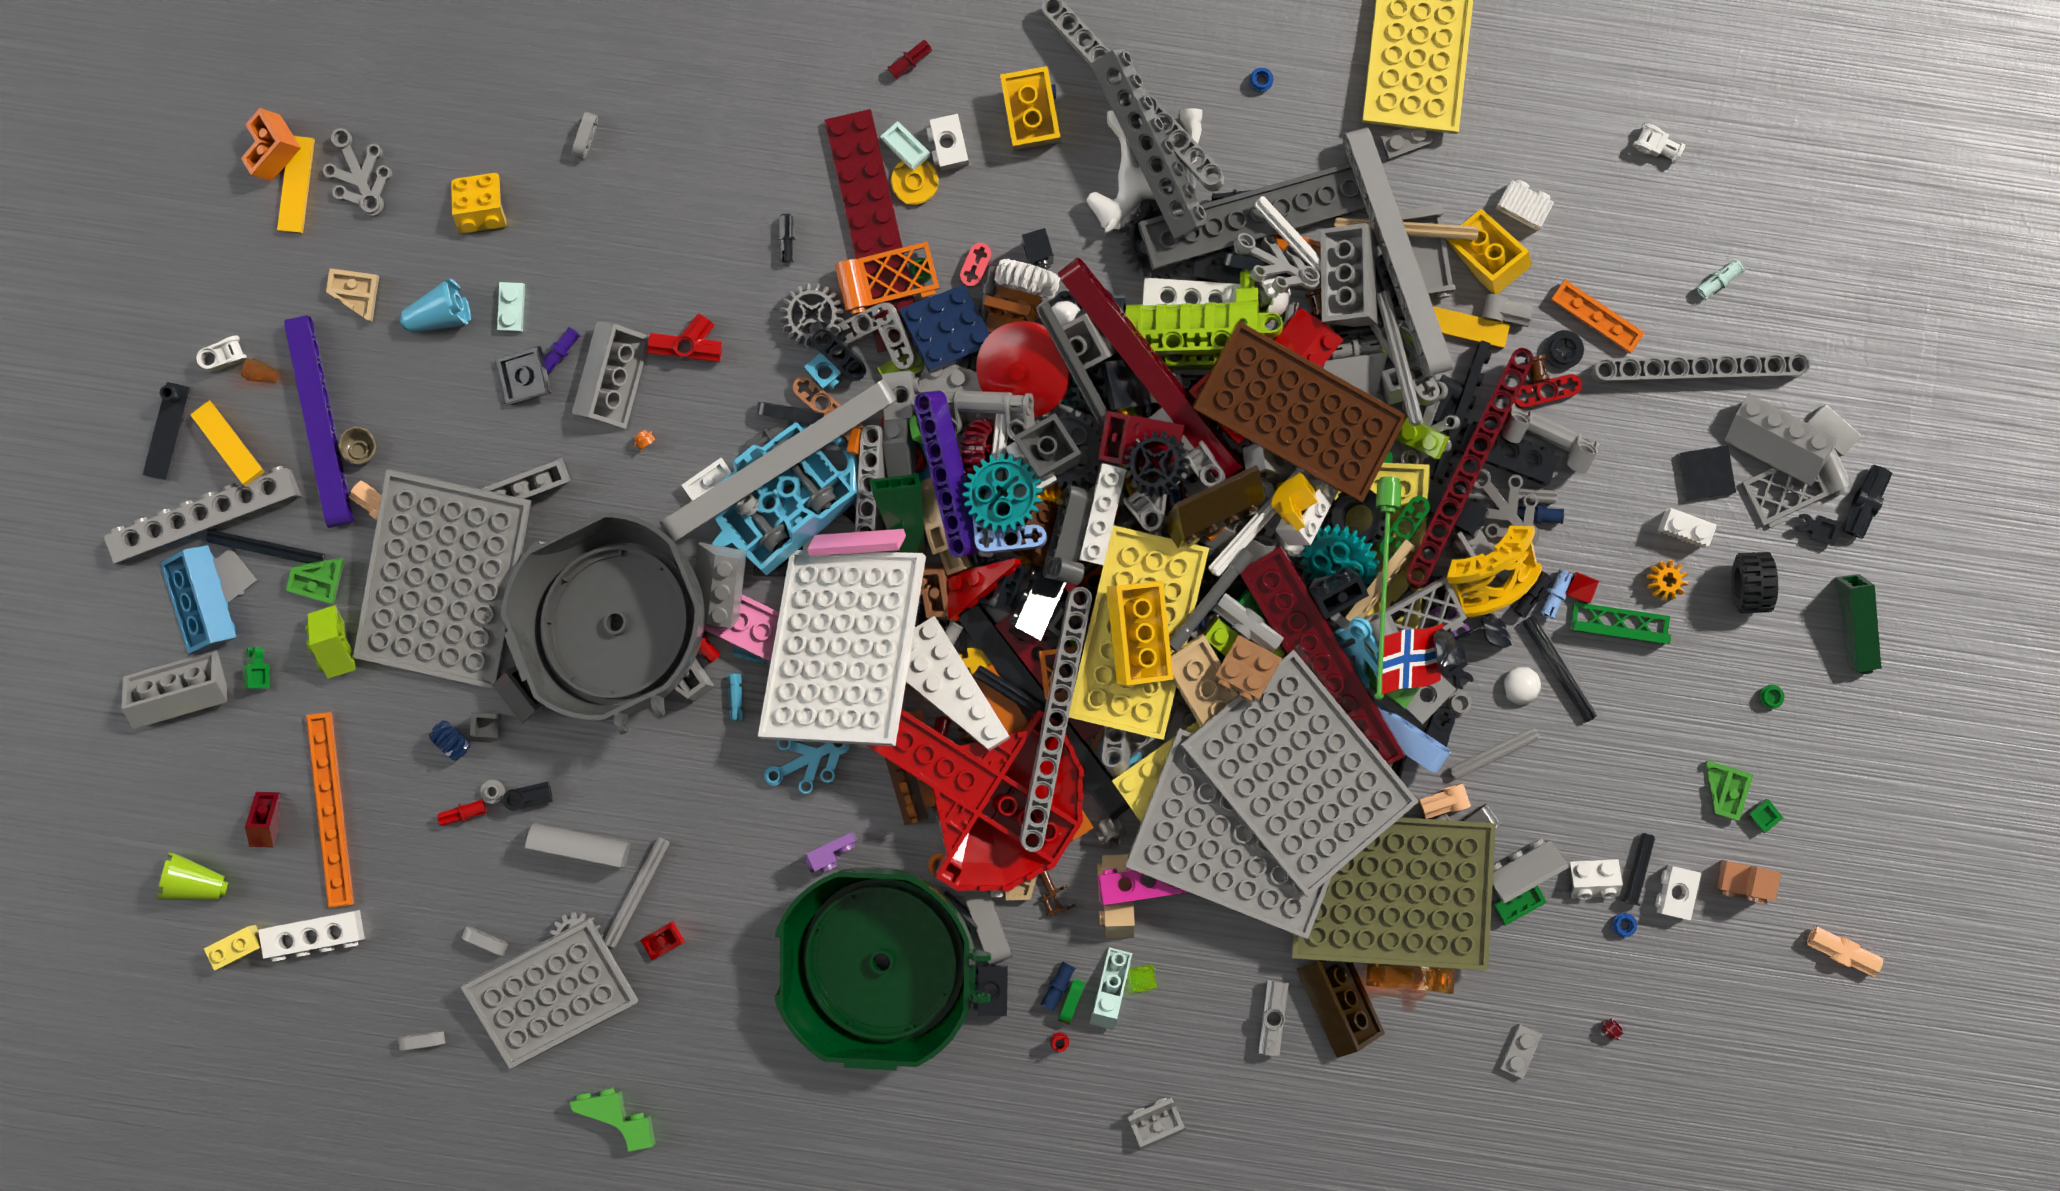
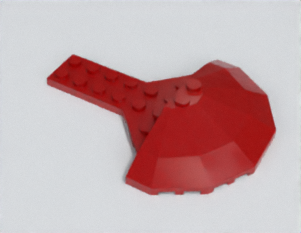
[866,709,1084,891]

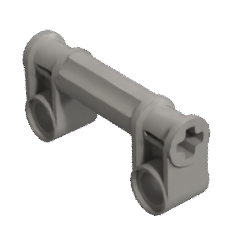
[940,390,1035,440]
[1501,403,1600,474]
[1122,440,1225,532]

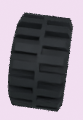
[1327,490,1391,548]
[1731,552,1778,613]

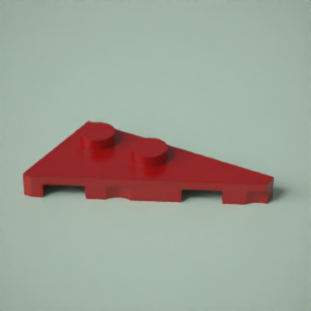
[948,558,1021,622]

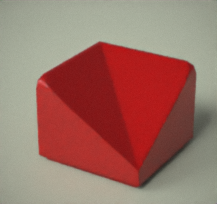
[1565,572,1599,604]

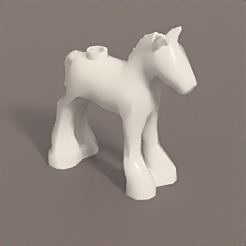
[1086,108,1203,234]

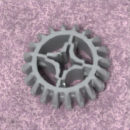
[780,283,845,348]

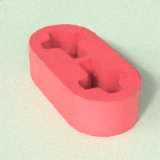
[960,243,991,288]

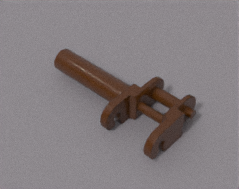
[1039,870,1076,917]

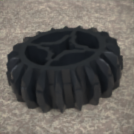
[1124,431,1191,498]

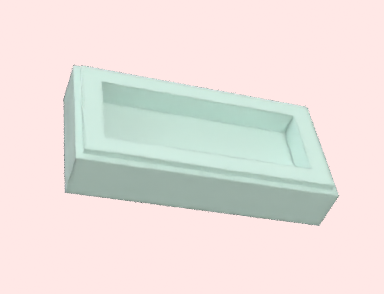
[880,121,931,171]

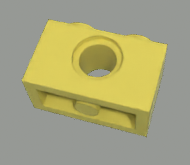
[204,925,261,971]

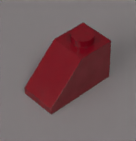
[245,792,280,848]

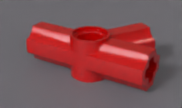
[647,313,722,363]

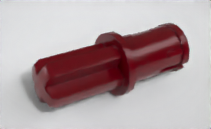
[887,40,932,80]

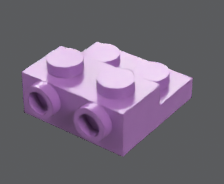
[805,831,858,873]

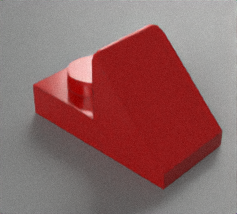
[640,921,685,961]

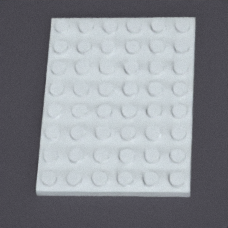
[758,550,926,746]

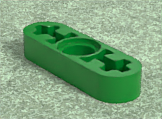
[1380,496,1431,559]

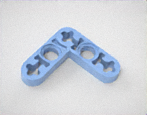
[972,489,1047,554]

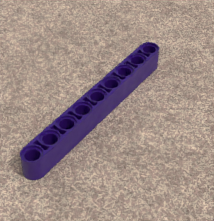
[284,315,353,528]

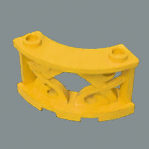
[1447,526,1542,618]

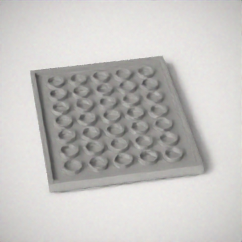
[353,469,531,689]
[1180,650,1419,897]
[1124,728,1331,939]

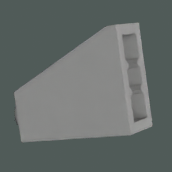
[1322,353,1388,397]

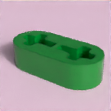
[1057,978,1085,1025]

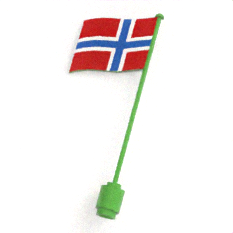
[1374,477,1443,700]

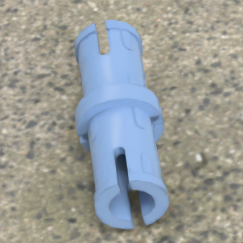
[1540,569,1574,619]

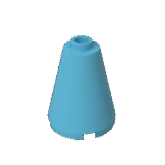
[400,279,471,333]

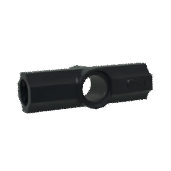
[1842,465,1893,539]

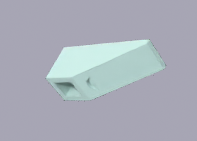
[1089,947,1132,1030]

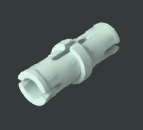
[1697,259,1745,300]

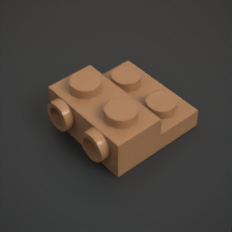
[1215,635,1282,703]

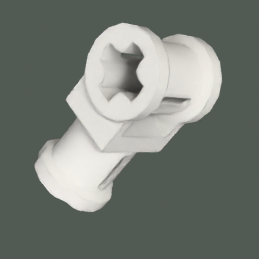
[1633,123,1685,164]

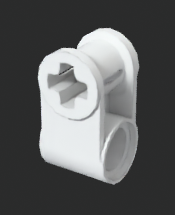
[196,336,248,372]

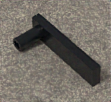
[142,382,193,481]

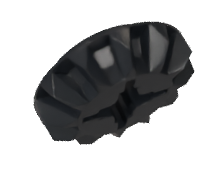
[1545,330,1584,369]

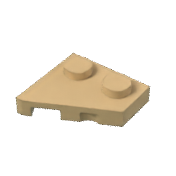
[326,268,379,322]

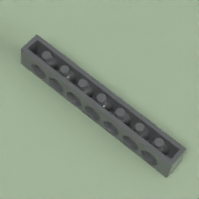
[1091,48,1208,239]

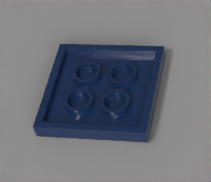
[899,284,990,373]

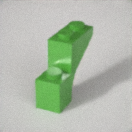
[570,1088,655,1152]

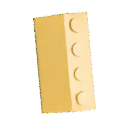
[1107,581,1173,685]

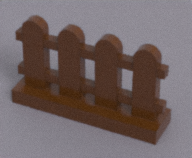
[885,758,928,825]

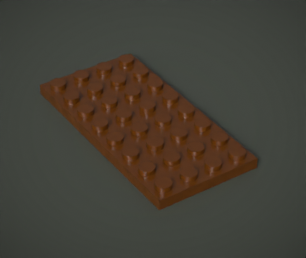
[1191,321,1407,502]

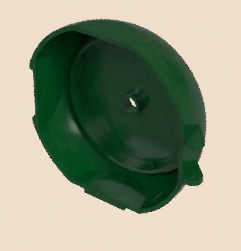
[775,867,991,1071]

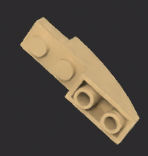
[921,477,971,575]

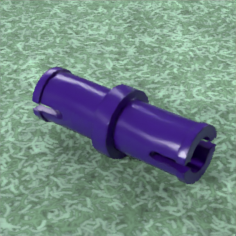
[544,326,581,373]

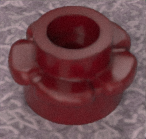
[1602,1018,1624,1040]

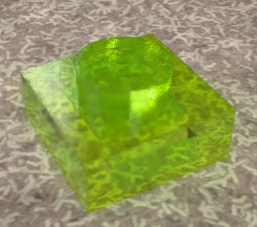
[1129,964,1157,993]

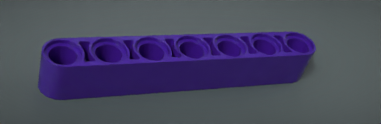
[914,390,981,558]

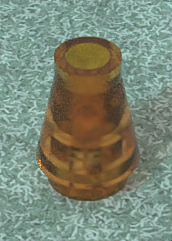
[241,358,280,384]

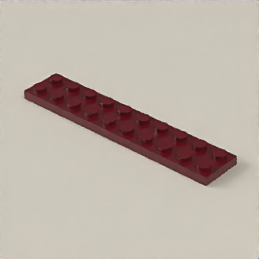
[824,109,915,353]
[1240,546,1406,765]

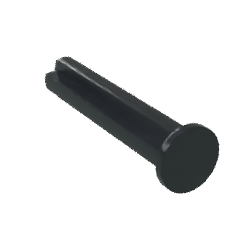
[1621,833,1655,906]

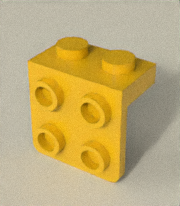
[451,173,507,234]

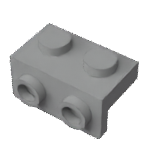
[1128,1098,1186,1150]

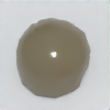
[338,426,376,465]

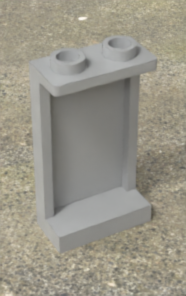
[1399,204,1456,299]

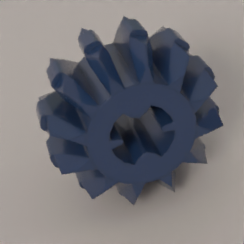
[429,720,471,761]

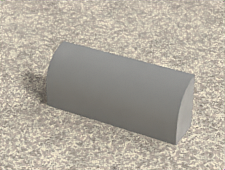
[525,823,631,867]

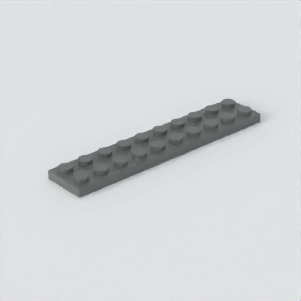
[1138,163,1366,270]

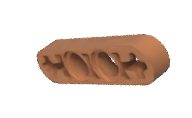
[793,376,865,441]

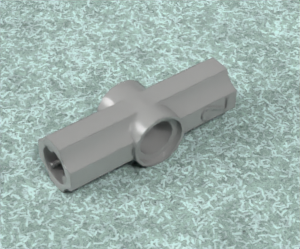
[1212,593,1284,653]
[1258,980,1289,1056]

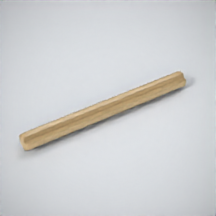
[1334,218,1478,240]

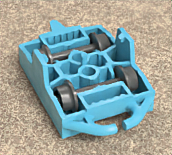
[712,421,858,575]

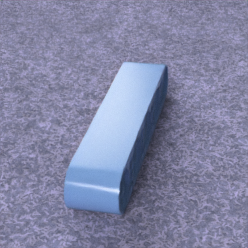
[1373,699,1451,773]

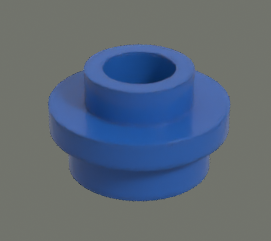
[1249,67,1274,92]
[1612,913,1637,937]

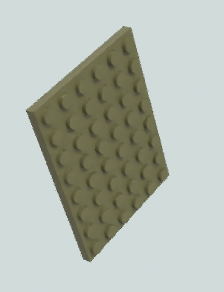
[1291,817,1496,970]

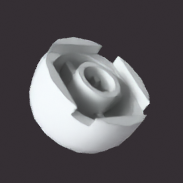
[1255,275,1291,315]

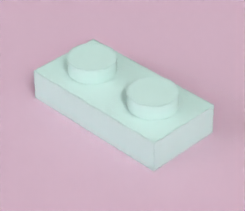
[497,282,525,332]

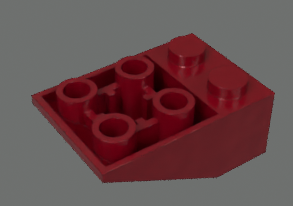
[1098,411,1185,470]

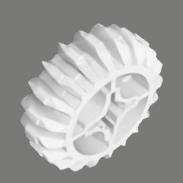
[994,259,1060,299]

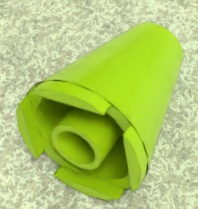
[156,852,228,900]

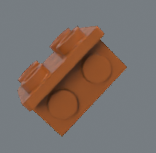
[984,286,1043,333]

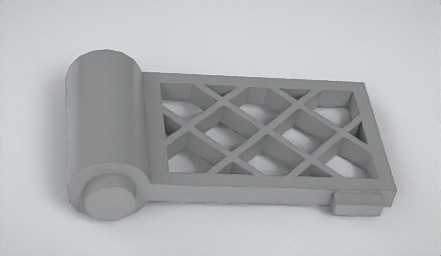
[1742,448,1852,528]
[1364,576,1467,644]

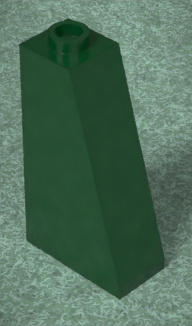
[870,474,926,561]
[1835,574,1882,674]

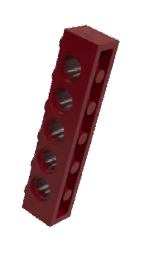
[995,607,1104,741]

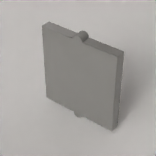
[214,547,258,603]

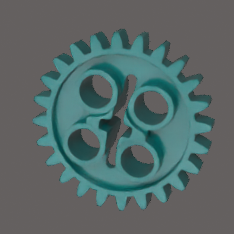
[963,453,1044,534]
[1301,524,1380,590]

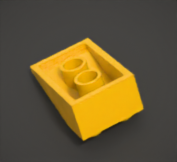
[1000,66,1060,151]
[1445,209,1532,295]

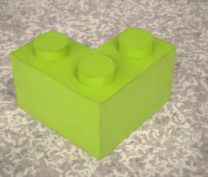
[305,605,356,679]

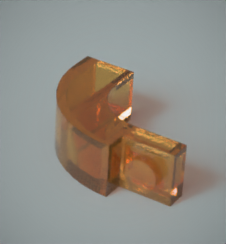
[1366,963,1455,994]

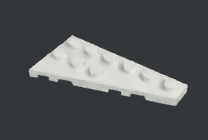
[906,616,1010,751]

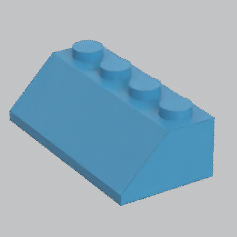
[160,545,236,654]

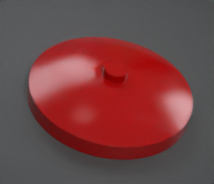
[976,321,1072,418]

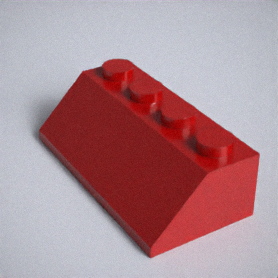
[1273,308,1343,367]

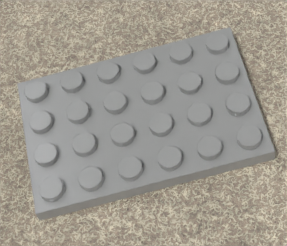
[461,918,638,1069]

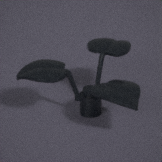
[1425,572,1513,668]

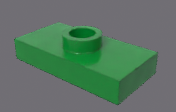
[1492,885,1547,926]

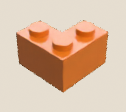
[241,108,301,181]

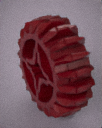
[959,418,995,481]

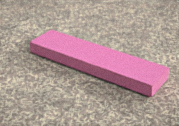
[807,529,906,556]

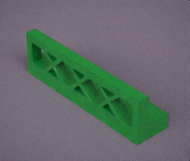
[1570,602,1672,645]

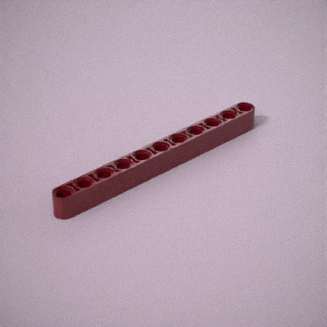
[1058,257,1243,480]
[1406,348,1533,589]

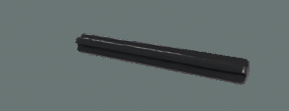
[206,530,325,564]
[1523,616,1597,722]

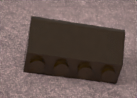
[1163,465,1265,548]
[1297,960,1385,1058]

